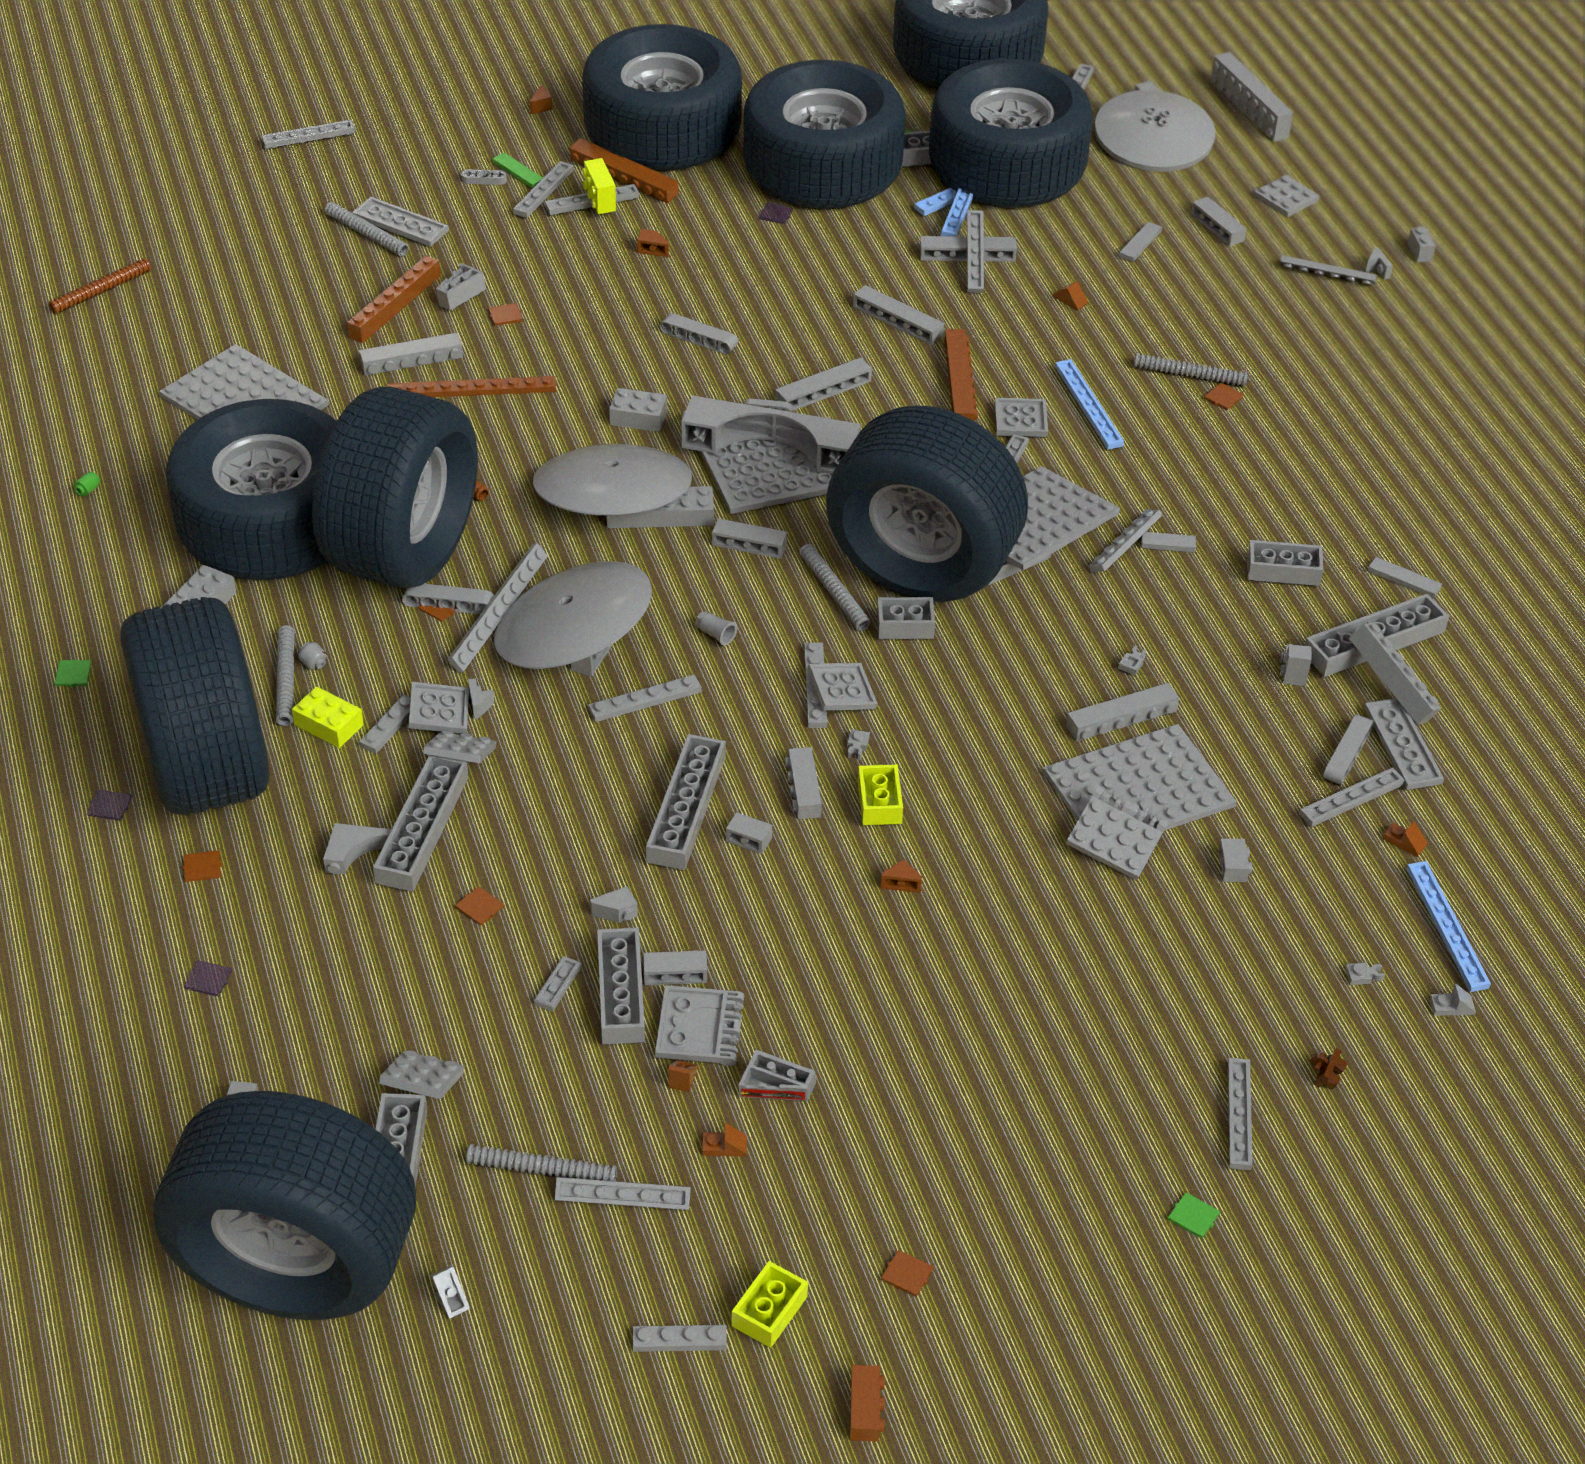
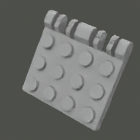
[1066,784,1169,881]
[655,985,744,1066]

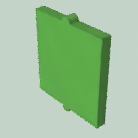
[55,659,92,687]
[1168,1192,1220,1239]

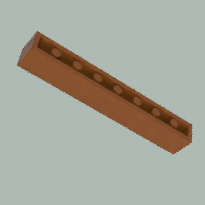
[569,138,679,203]
[347,255,441,343]
[944,329,978,421]

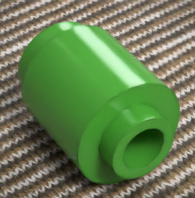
[74,472,100,497]

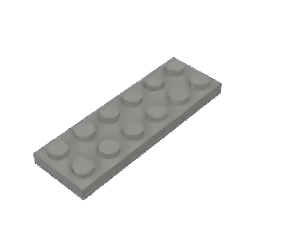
[352,197,449,247]
[1364,698,1444,790]

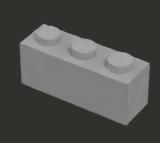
[644,950,707,986]

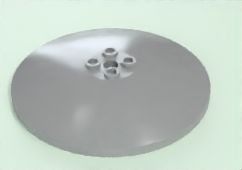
[1095,90,1215,172]

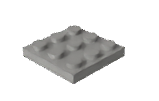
[1254,175,1320,217]
[995,398,1048,437]
[807,663,878,711]
[408,682,469,734]
[423,730,496,763]
[379,1051,464,1099]

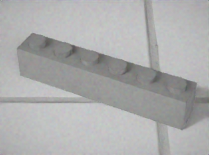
[920,236,1017,262]
[853,285,944,345]
[359,333,463,375]
[775,358,872,411]
[1349,622,1442,725]
[1066,683,1179,741]

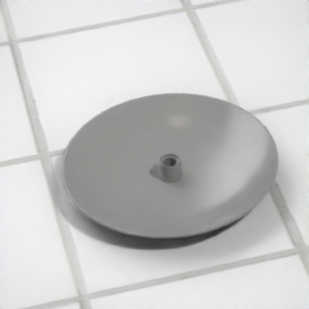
[533,444,692,515]
[494,561,652,669]

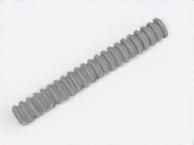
[325,202,409,257]
[1134,353,1248,387]
[799,544,871,631]
[276,625,295,726]
[466,1144,617,1181]

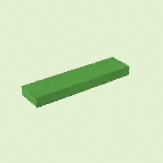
[492,153,543,189]

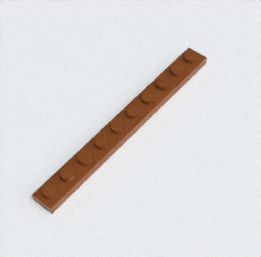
[386,376,556,397]

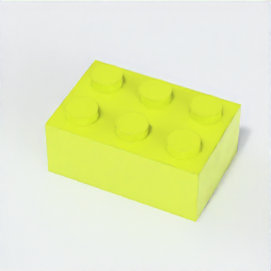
[582,158,616,214]
[292,686,364,748]
[858,764,903,825]
[732,1261,808,1348]

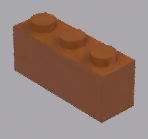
[850,1365,885,1442]

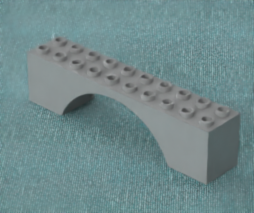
[681,395,861,474]

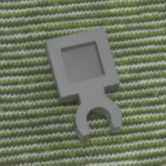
[1118,646,1146,675]
[847,729,870,760]
[1345,963,1385,985]

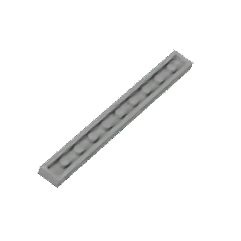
[447,543,548,673]

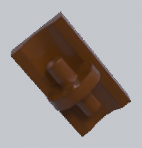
[1310,1047,1348,1089]

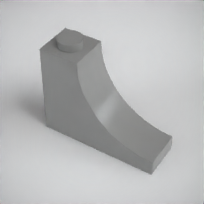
[323,823,392,874]

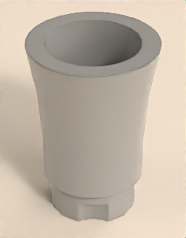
[695,611,737,646]

